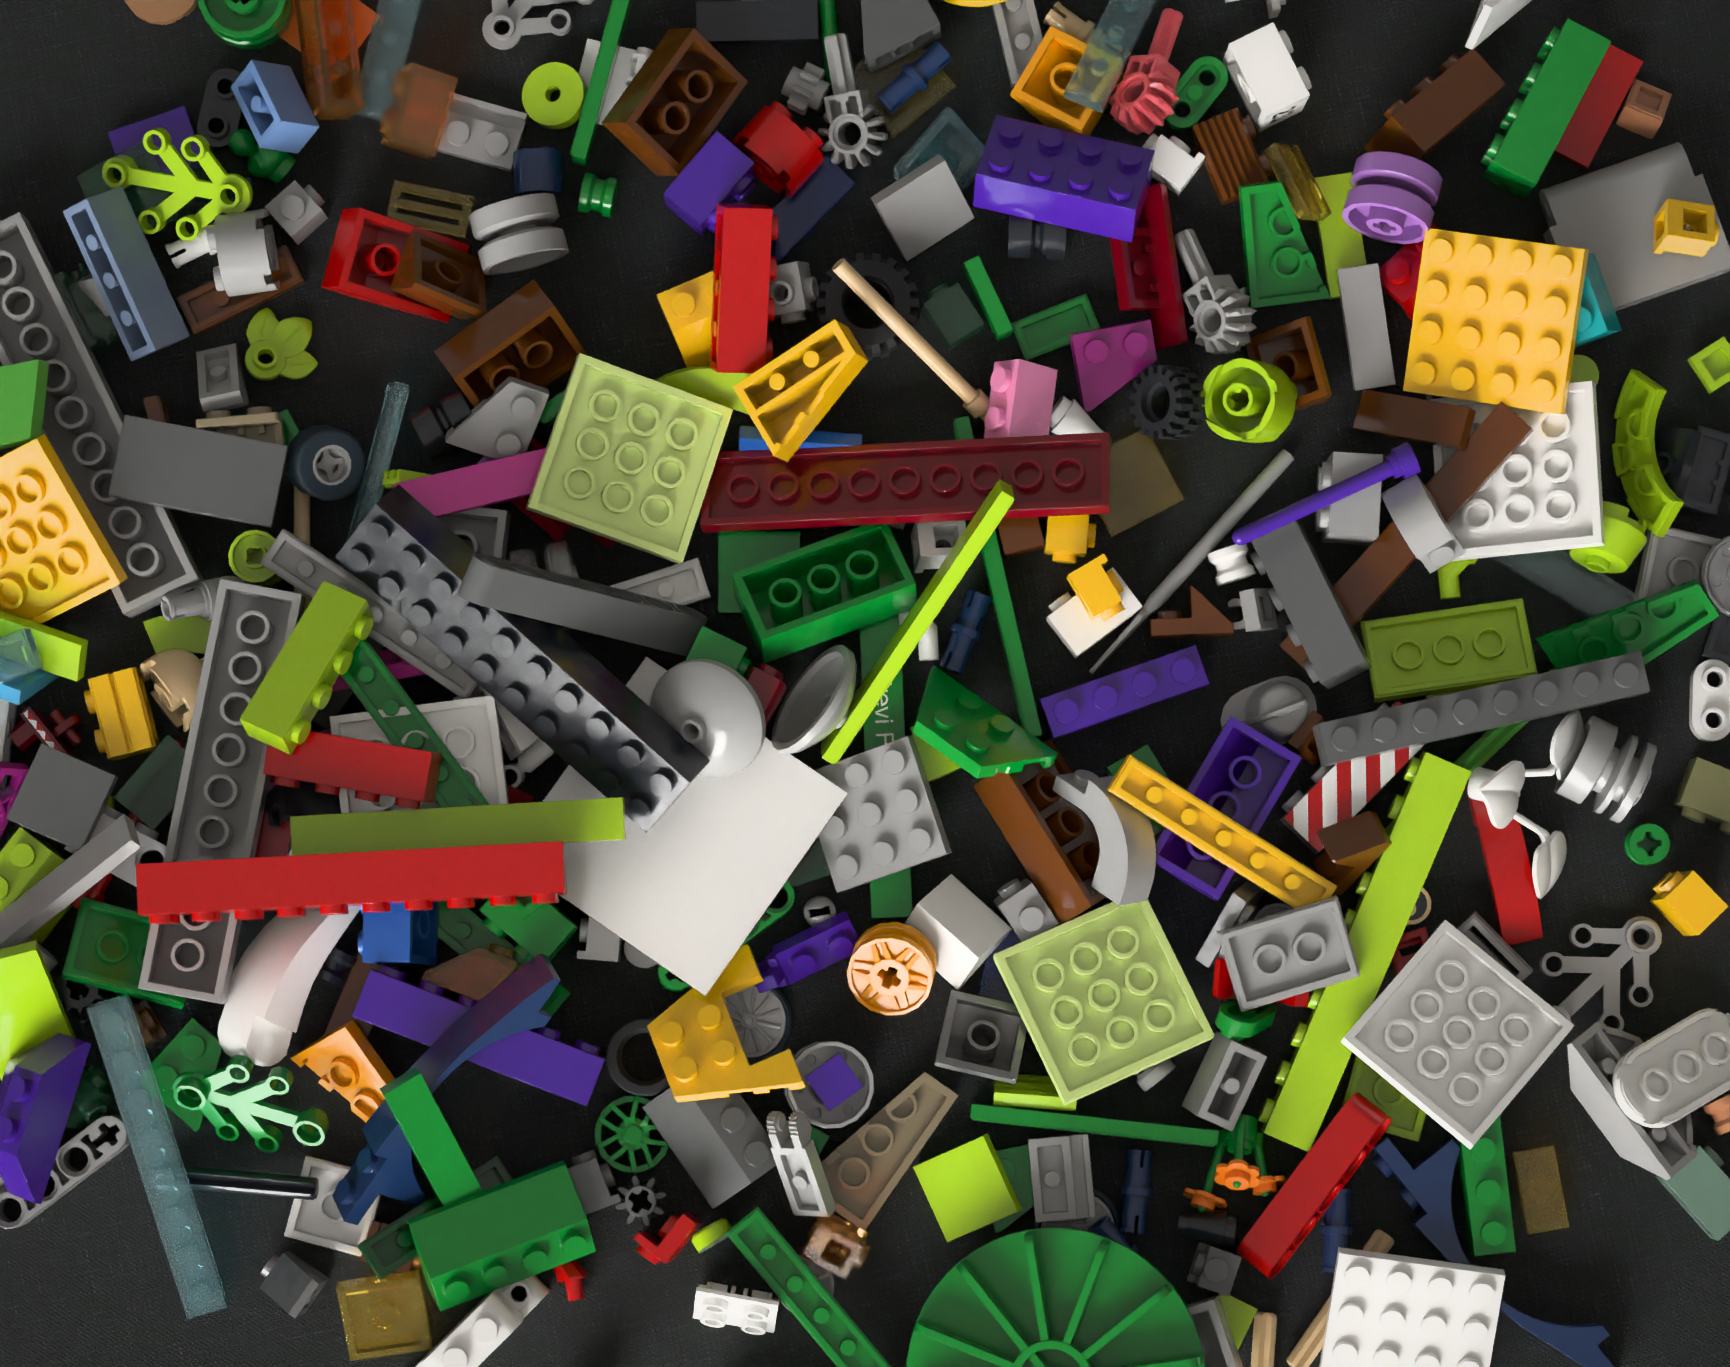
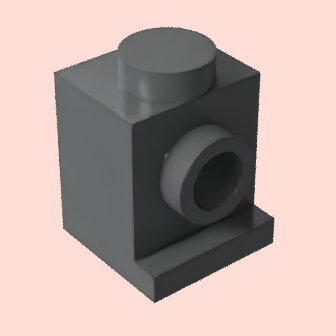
[567,1149,623,1215]
[1186,1242,1242,1297]

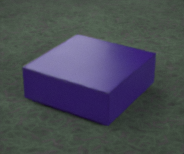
[804,1053,863,1111]

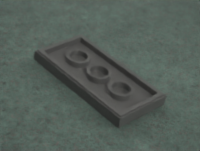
[108,415,289,528]

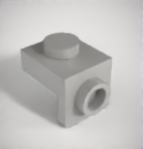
[993,878,1059,942]

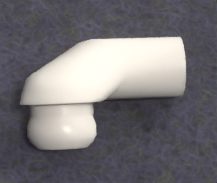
[899,610,939,661]

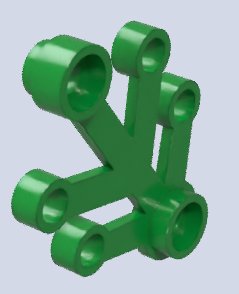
[173,1055,330,1153]

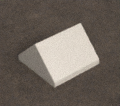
[905,874,1012,990]

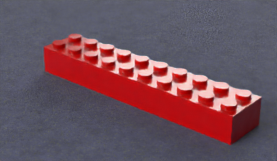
[136,841,567,925]

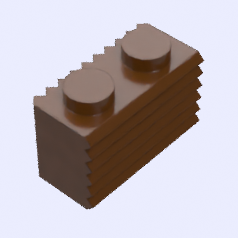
[1191,108,1272,206]

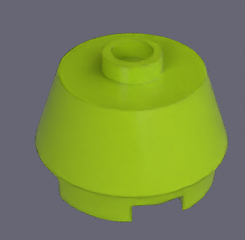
[1569,501,1648,573]

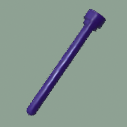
[1232,442,1421,545]

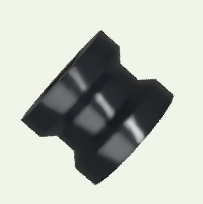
[317,946,358,988]

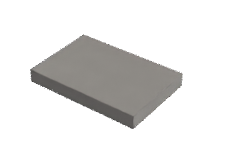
[1216,895,1361,1012]

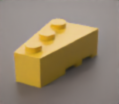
[733,319,869,462]

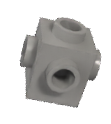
[769,261,819,324]

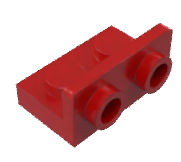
[633,1212,702,1265]

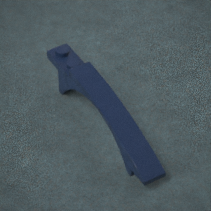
[332,953,561,1225]
[1371,1137,1614,1367]

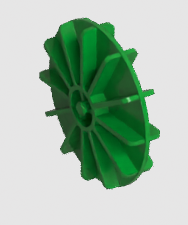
[907,1227,1206,1367]

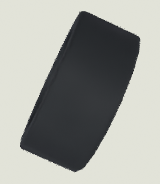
[606,1018,670,1096]

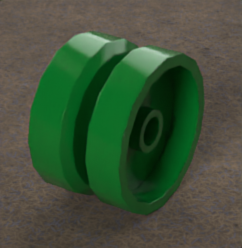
[198,0,294,50]

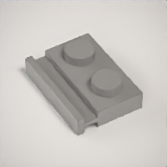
[433,92,528,172]
[1028,1134,1096,1223]

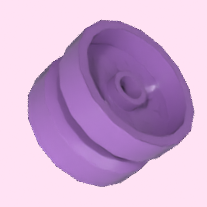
[1342,151,1443,244]

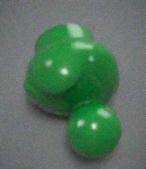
[228,129,296,184]

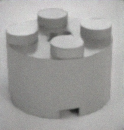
[206,209,280,297]

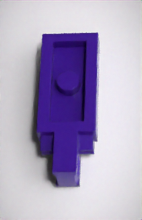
[755,912,859,993]

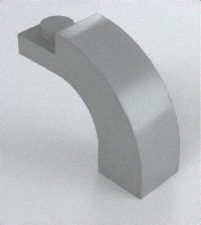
[1052,770,1156,906]

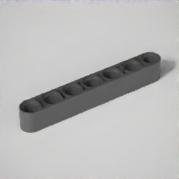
[457,553,708,656]

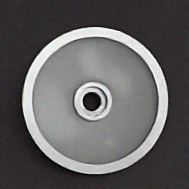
[771,645,857,754]
[650,658,766,778]

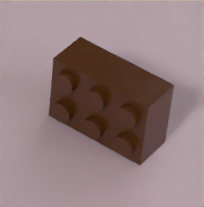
[602,28,748,176]
[434,279,588,407]

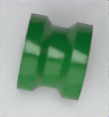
[578,172,619,218]
[1624,823,1670,865]

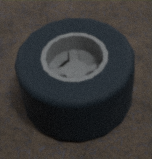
[285,425,365,501]

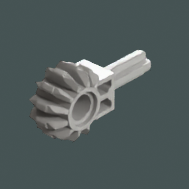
[818,33,888,169]
[1174,229,1257,354]

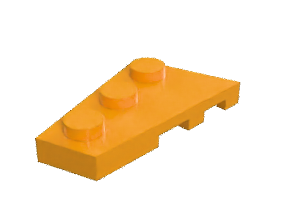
[290,1020,395,1123]

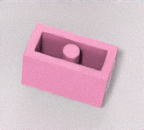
[984,359,1058,438]

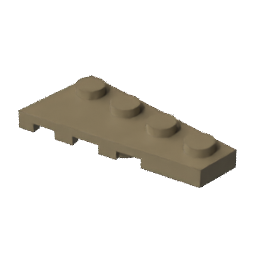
[821,1071,959,1231]

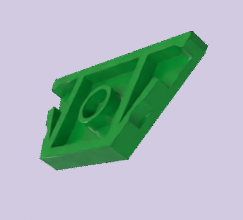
[913,666,1058,778]

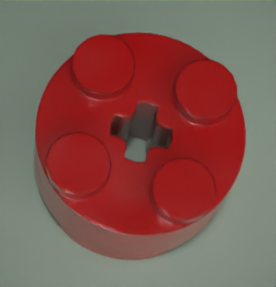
[731,101,824,198]

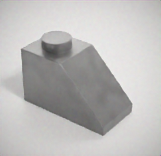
[260,1250,329,1318]

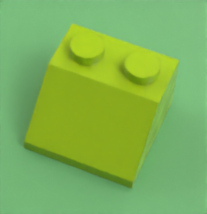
[0,827,71,943]

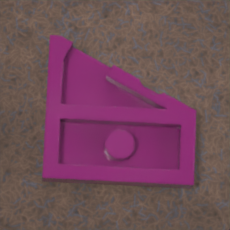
[1069,319,1157,412]

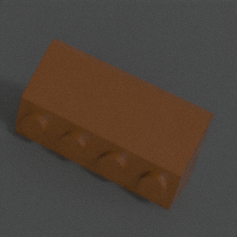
[973,738,1106,925]

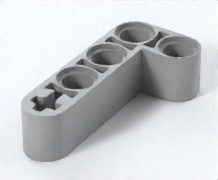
[0,1115,134,1229]

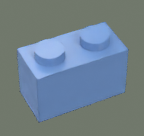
[231,60,320,154]

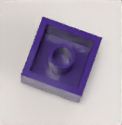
[664,131,756,238]

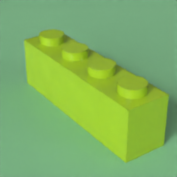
[240,581,374,755]

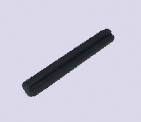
[157,1165,319,1200]

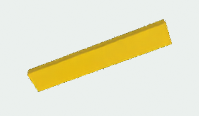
[1106,755,1337,908]

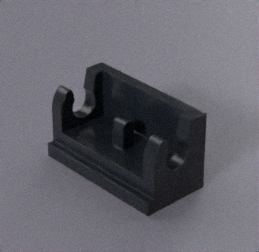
[266,781,341,828]

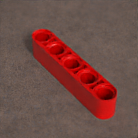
[1237,1092,1392,1279]

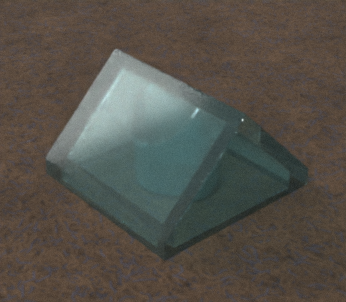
[893,106,985,193]

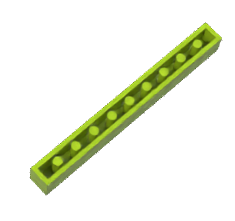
[1258,752,1472,1152]

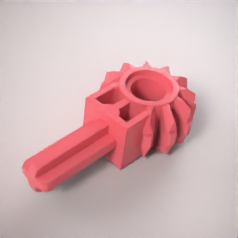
[1108,8,1183,135]

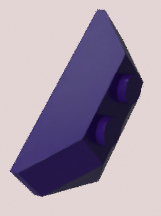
[0,1033,91,1204]

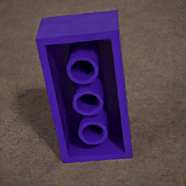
[973,115,1155,242]

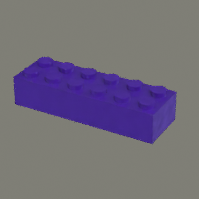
[352,965,605,1106]

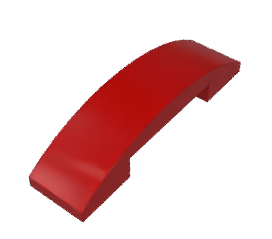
[1465,786,1543,945]

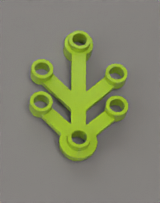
[102,128,253,241]

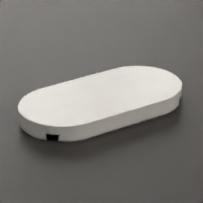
[1612,1008,1730,1128]

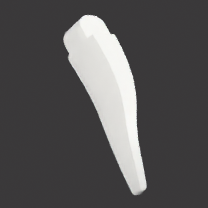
[217,906,360,1067]

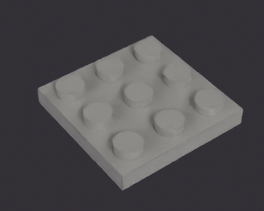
[814,736,952,893]

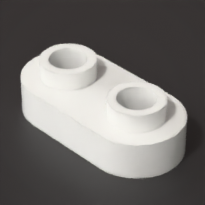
[1689,659,1730,742]

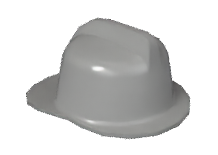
[1220,676,1317,745]

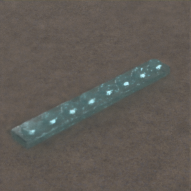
[87,994,228,1320]

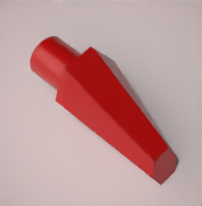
[553,1260,588,1301]

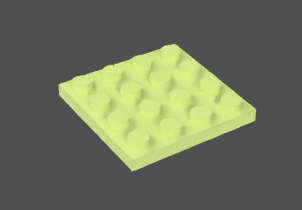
[526,353,733,564]
[993,900,1215,1106]

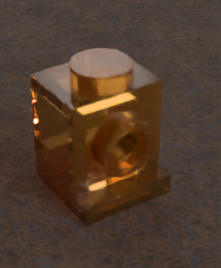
[801,1214,870,1279]

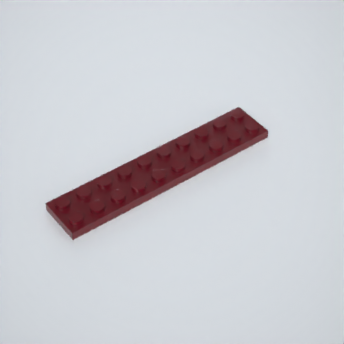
[700,432,1111,533]

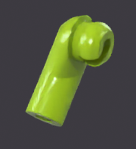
[1437,559,1478,599]

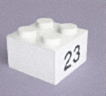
[1223,22,1312,132]

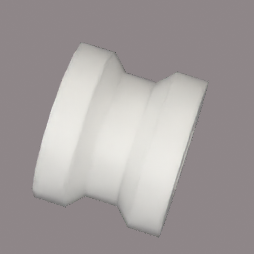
[1207,544,1256,586]

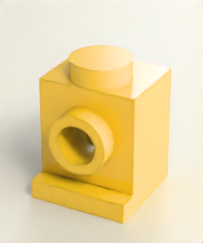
[1653,198,1720,257]
[1067,554,1125,622]

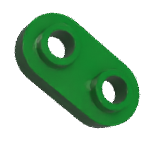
[1164,56,1228,131]
[1215,999,1277,1041]

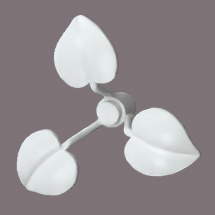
[1468,710,1585,900]

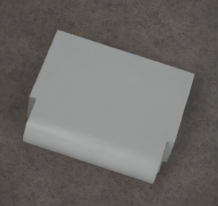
[1539,142,1730,312]

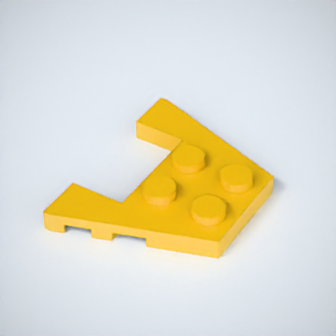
[647,944,806,1102]

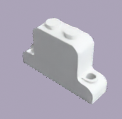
[415,1275,550,1367]

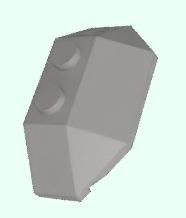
[1567,1021,1697,1180]

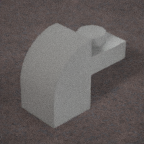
[1381,474,1466,574]

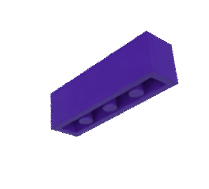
[1038,645,1209,740]

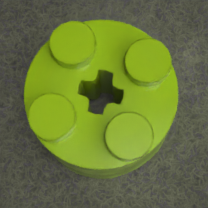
[1201,358,1298,443]

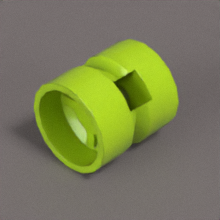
[228,530,282,587]

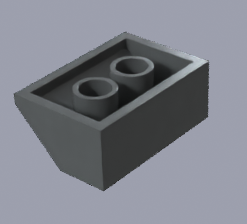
[642,1088,776,1209]

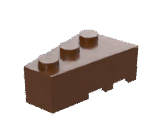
[1364,49,1506,160]

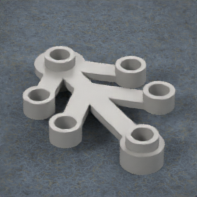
[482,0,595,50]
[1540,916,1662,1030]

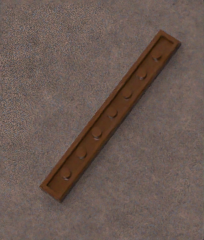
[1279,401,1534,670]

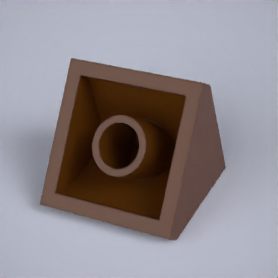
[390,230,487,319]
[1245,316,1332,411]

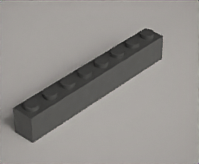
[1312,651,1650,767]

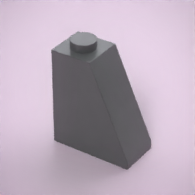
[861,0,942,74]

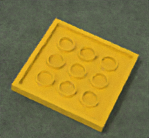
[1403,228,1589,414]
[0,434,128,624]

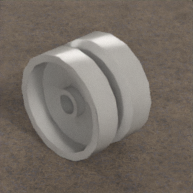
[468,193,569,275]

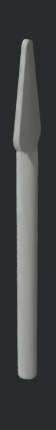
[1089,449,1294,674]

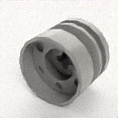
[1554,716,1657,823]
[783,1041,874,1128]

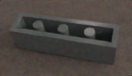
[1250,520,1372,690]

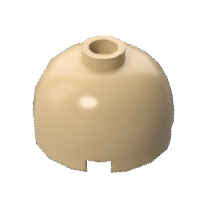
[139,648,204,732]

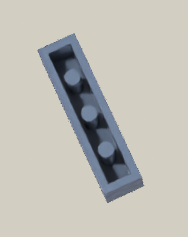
[63,186,190,362]

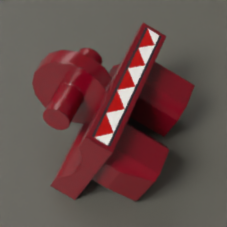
[8,706,83,759]

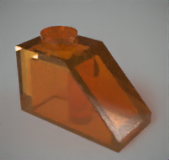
[422,942,521,1001]

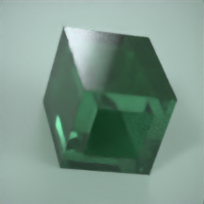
[923,282,984,351]

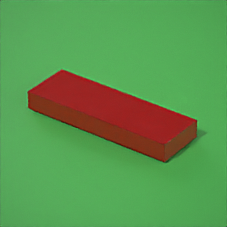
[1553,44,1644,170]

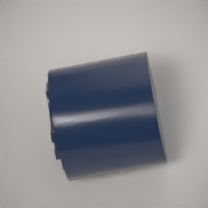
[513,146,562,198]

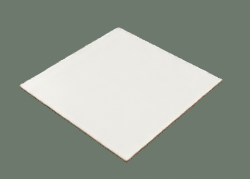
[543,657,848,996]

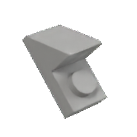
[196,343,249,412]

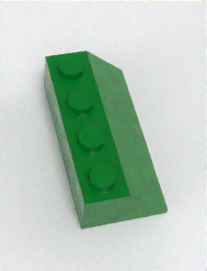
[407,1161,596,1312]

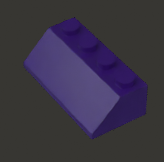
[1155,716,1302,901]

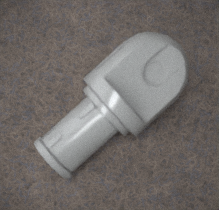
[161,576,245,621]

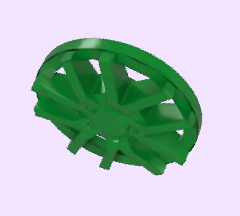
[594,1096,669,1173]

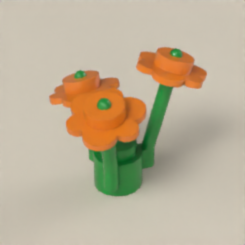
[1183,1114,1286,1212]

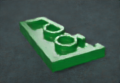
[1238,180,1331,308]

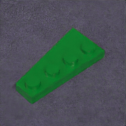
[1535,579,1720,670]

